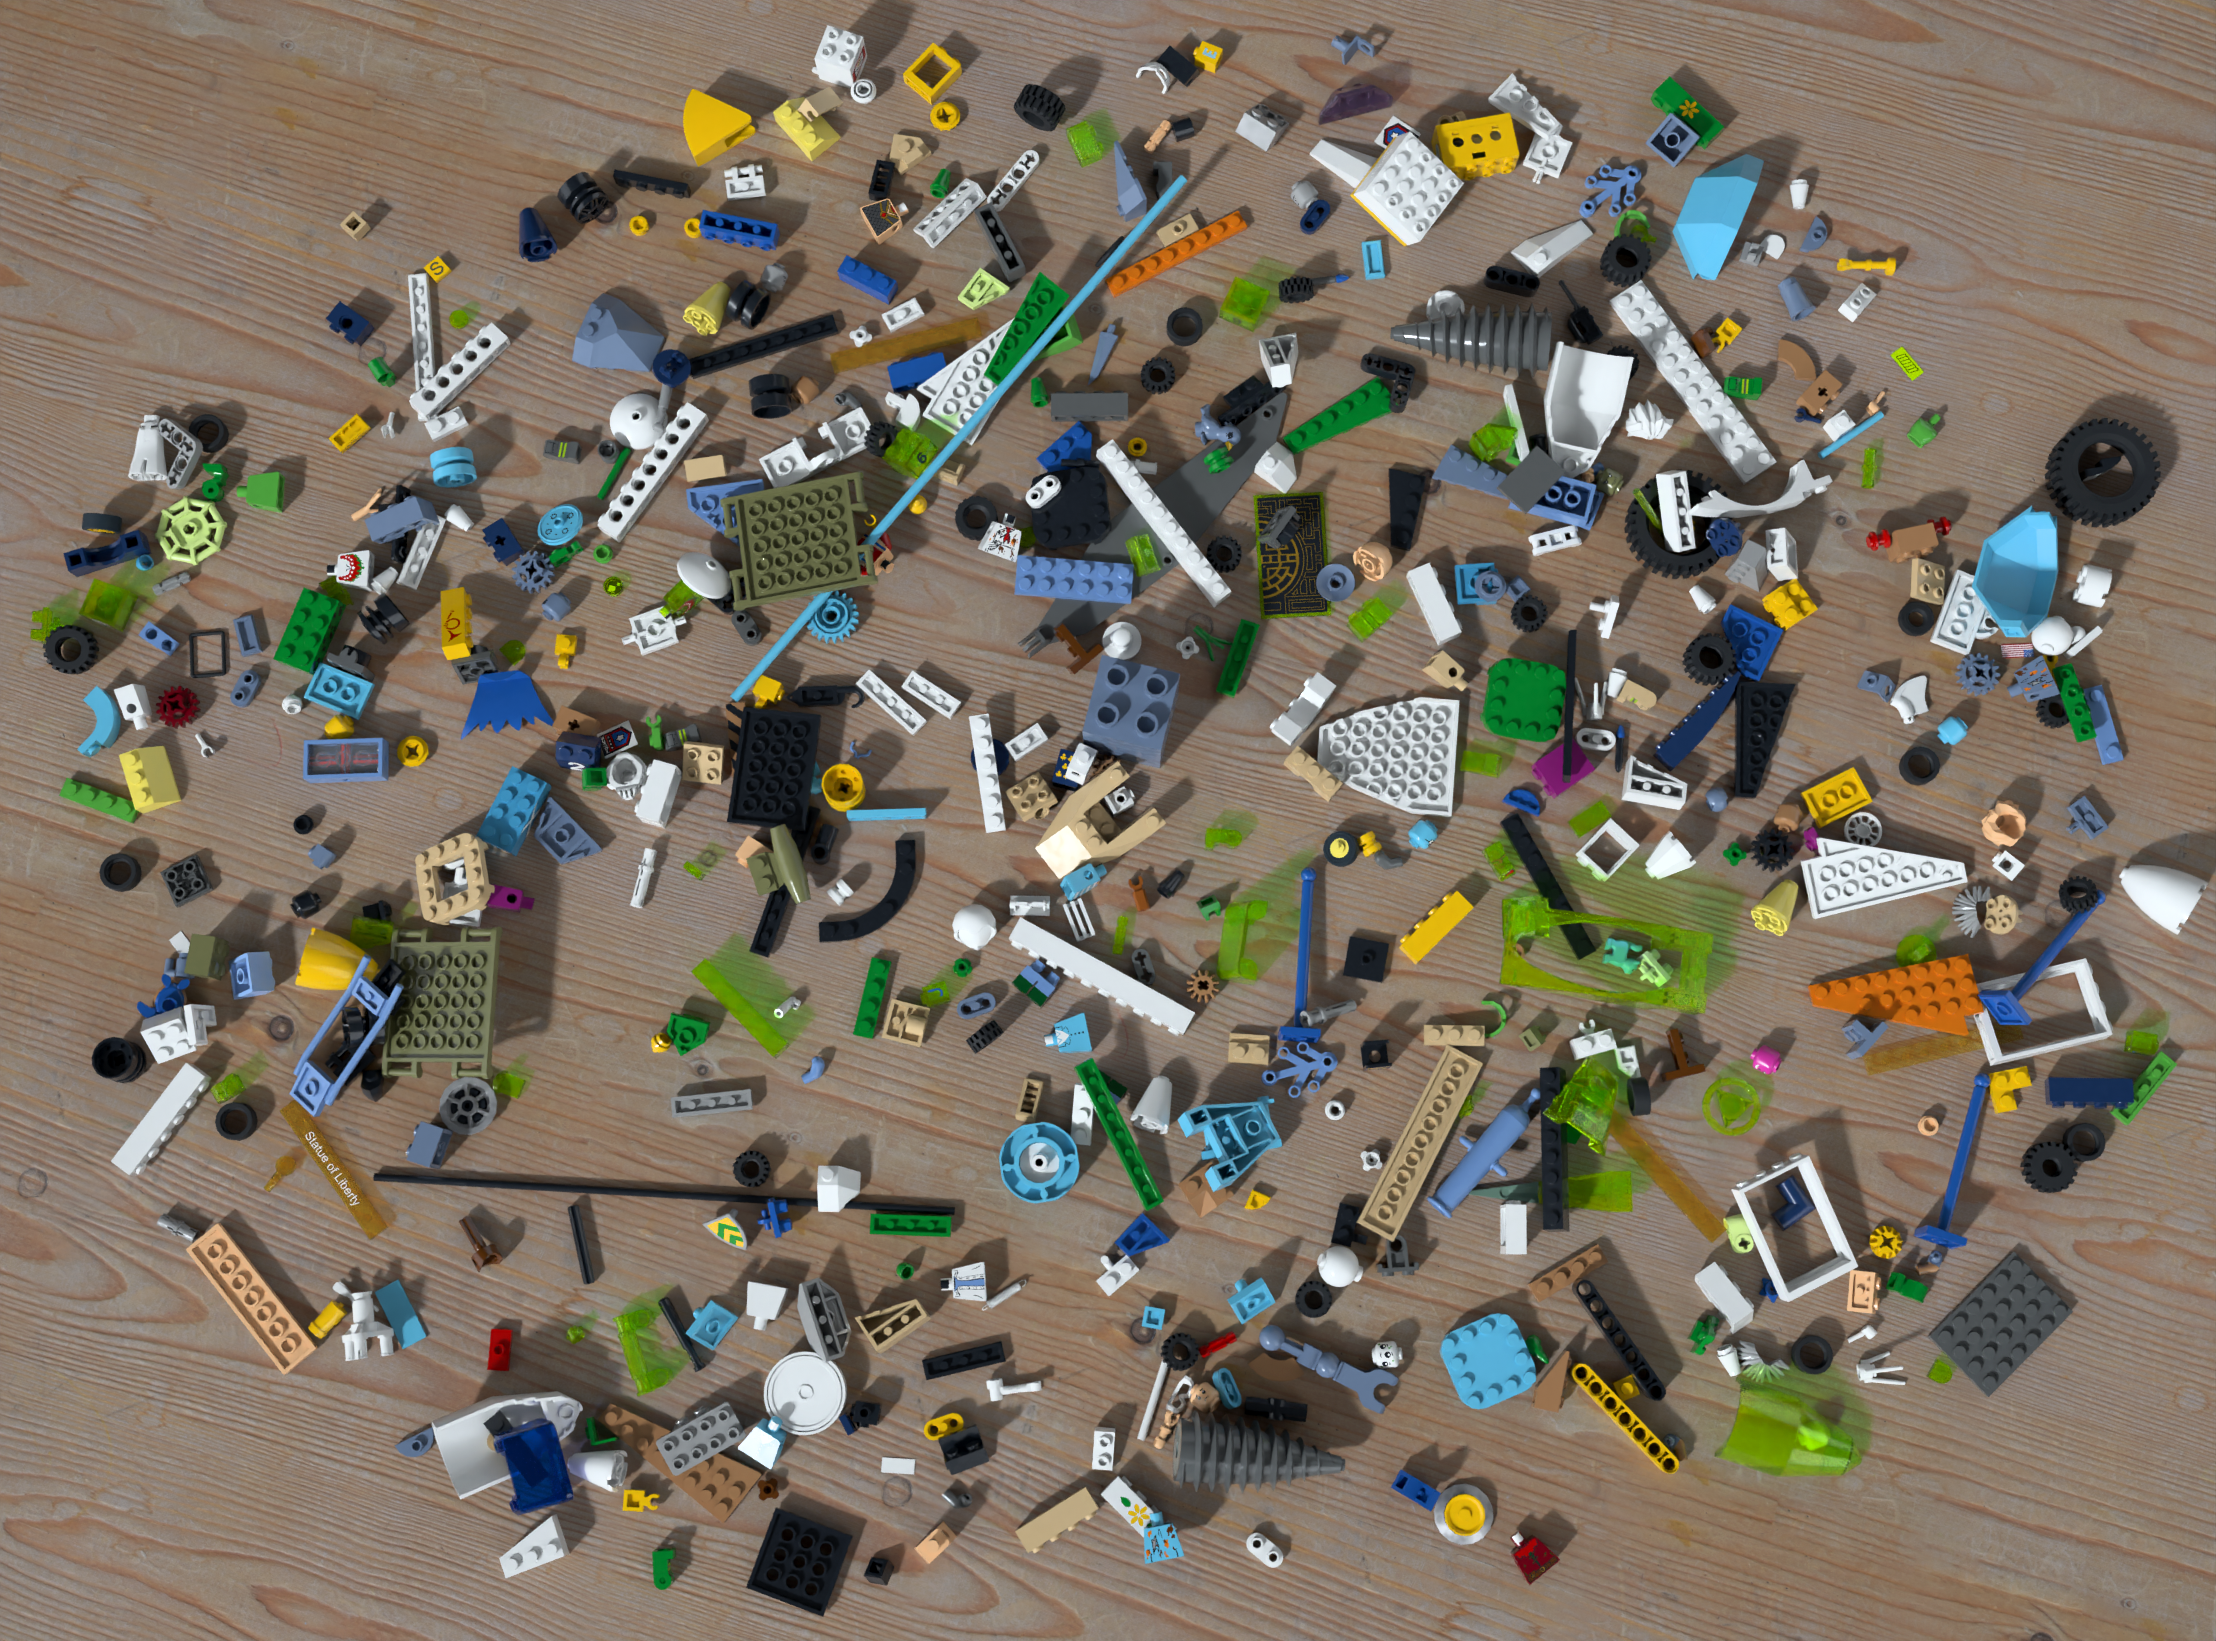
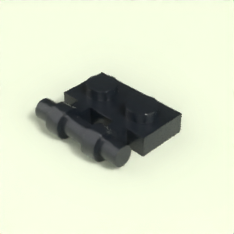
[324,1040,377,1087]

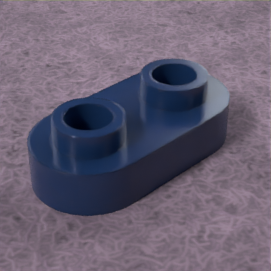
[1300,200,1330,235]

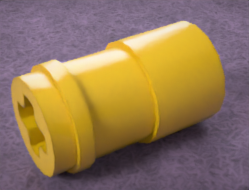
[308,1300,347,1339]

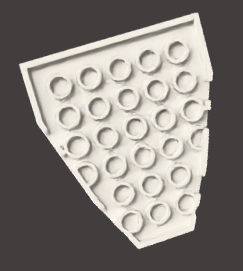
[1317,697,1460,817]

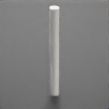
[1137,1359,1168,1441]

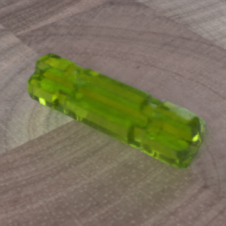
[1112,916,1128,955]

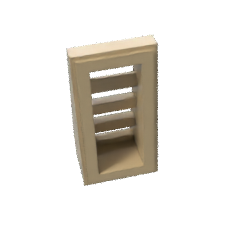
[1015,1078,1044,1123]

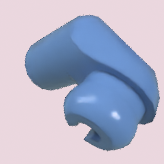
[801,1056,825,1084]

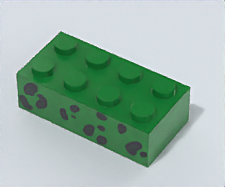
[273,588,346,676]

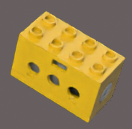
[1431,113,1519,181]

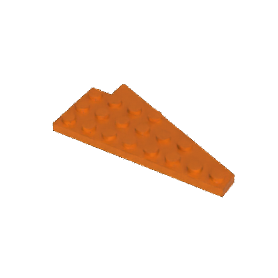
[1808,954,1984,1036]

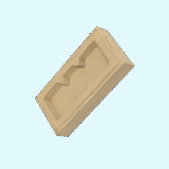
[1157,214,1199,248]

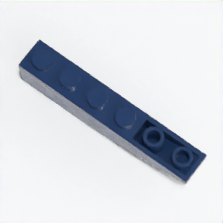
[1653,671,1741,772]

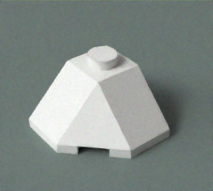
[1254,442,1297,494]
[817,1166,861,1212]

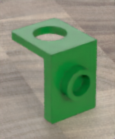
[585,1417,619,1446]

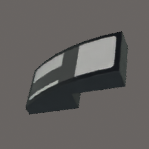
[2079,456,2121,482]

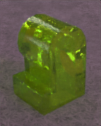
[210,1073,246,1104]

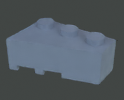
[365,496,440,544]

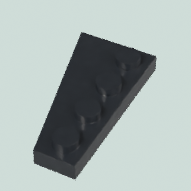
[1388,468,1426,551]

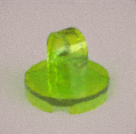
[1895,935,1937,967]

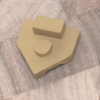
[889,134,931,175]

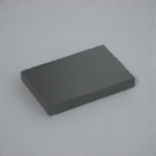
[1497,446,1566,514]

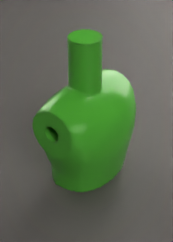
[1907,414,1941,448]

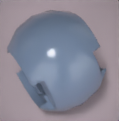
[1705,787,1729,812]

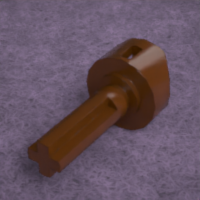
[459,1216,503,1272]

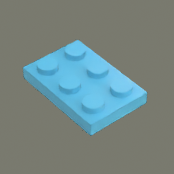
[304,662,375,720]

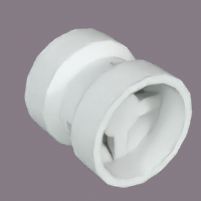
[826,879,854,906]

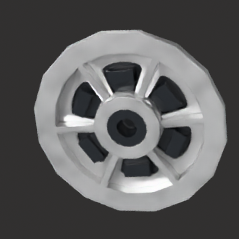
[439,1077,497,1135]

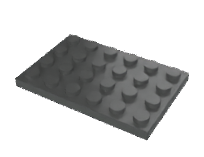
[1928,1252,2073,1397]

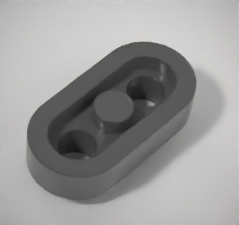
[731,610,762,646]

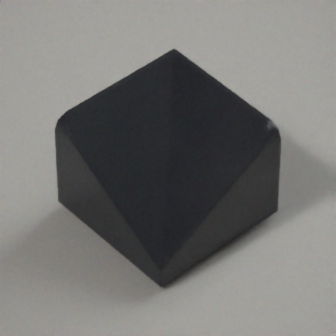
[864,1557,894,1586]

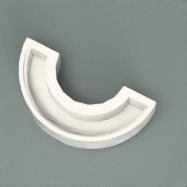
[1269,672,1336,746]

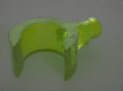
[1630,225,1657,243]

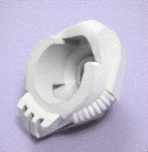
[606,752,648,800]

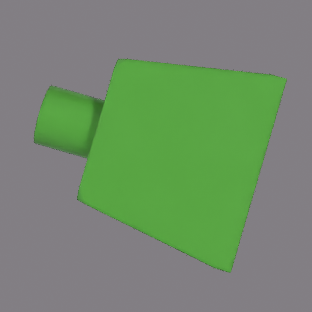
[237,472,285,513]

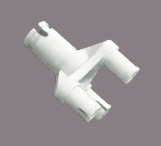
[342,1291,394,1361]

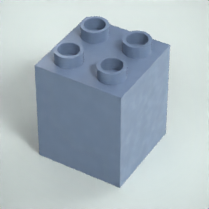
[1082,655,1180,768]

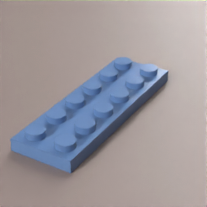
[1014,555,1134,604]

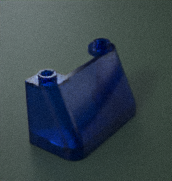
[494,1418,574,1515]

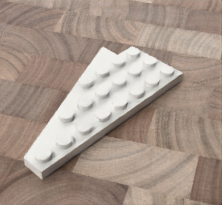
[917,317,1032,446]
[1801,837,1968,919]

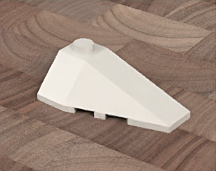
[1310,139,1378,188]

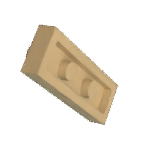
[1424,1025,1485,1046]

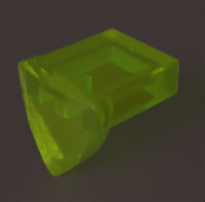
[493,1070,526,1099]

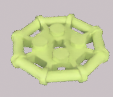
[154,496,227,566]

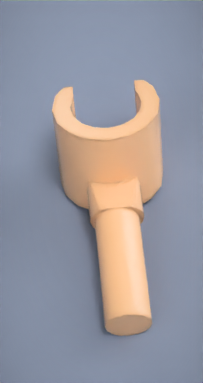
[1865,391,1885,416]

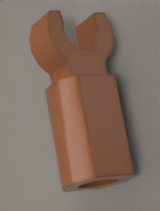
[1128,876,1151,912]

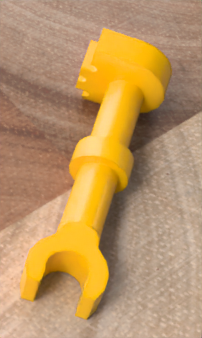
[1837,257,1896,276]

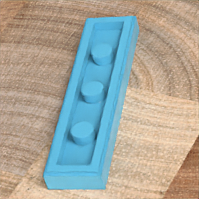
[847,808,927,821]

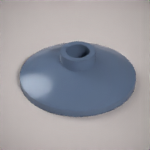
[1316,564,1355,602]

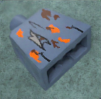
[2007,656,2060,702]

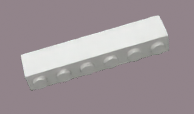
[111,1063,211,1176]

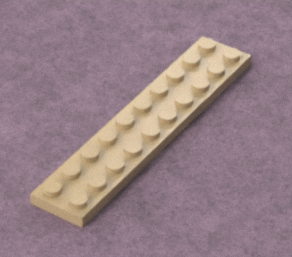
[1357,1045,1483,1242]

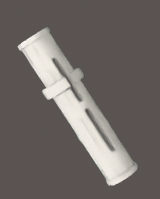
[630,848,658,908]

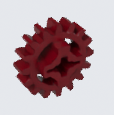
[156,686,201,729]

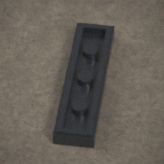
[922,1341,1006,1380]

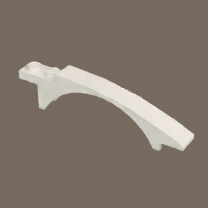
[1688,460,1833,518]

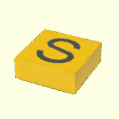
[424,256,452,283]

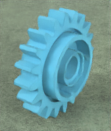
[807,590,859,644]

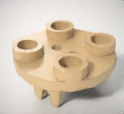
[1984,895,2023,935]

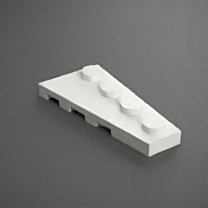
[1488,73,1560,140]

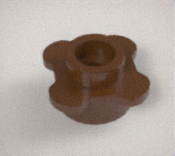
[757,1478,779,1501]

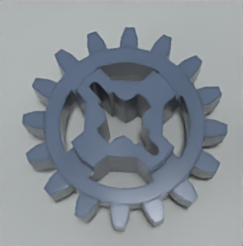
[512,551,555,594]
[1955,653,2000,696]

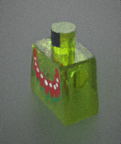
[659,579,704,620]

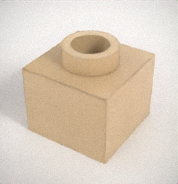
[340,211,371,242]

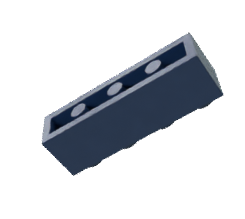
[2045,1077,2134,1109]

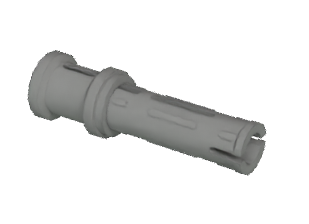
[1300,999,1357,1028]

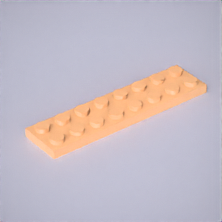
[186,1223,318,1375]

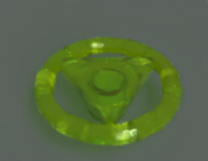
[1702,1077,1761,1136]

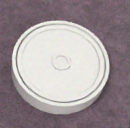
[764,1351,847,1435]

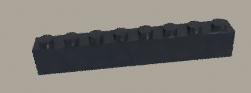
[1540,1067,1570,1232]

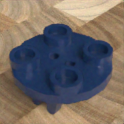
[652,349,691,388]
[1706,518,1745,557]

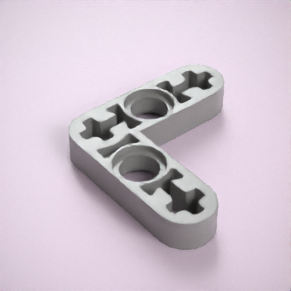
[158,419,203,490]

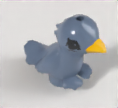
[1195,404,1241,451]

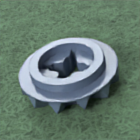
[1474,571,1506,602]

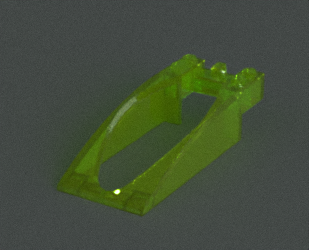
[1499,904,1714,1015]

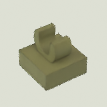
[1519,1025,1547,1052]

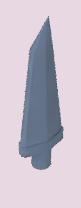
[1088,324,1118,385]

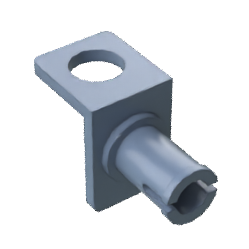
[1331,35,1375,65]

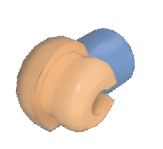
[1581,462,1605,483]

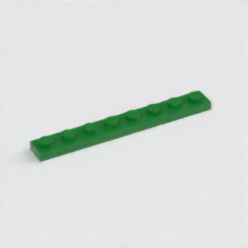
[1074,1058,1164,1211]

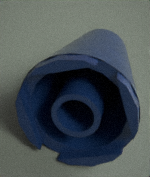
[519,207,557,262]

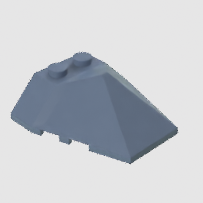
[572,293,665,372]

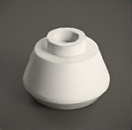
[851,79,876,104]

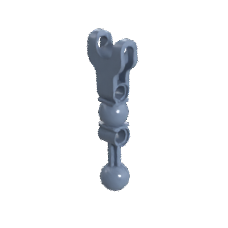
[1259,1325,1399,1414]

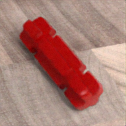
[1198,1331,1237,1358]

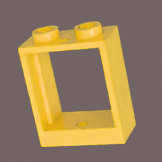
[903,42,962,105]

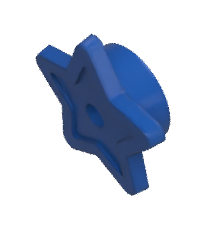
[1759,1278,1779,1303]

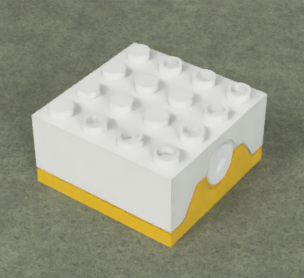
[1350,131,1464,246]

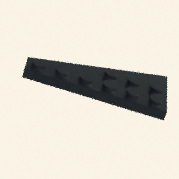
[1734,682,1795,799]

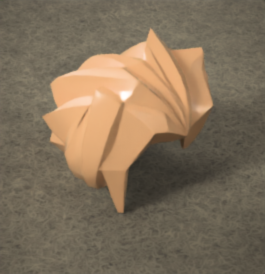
[1982,800,2026,847]

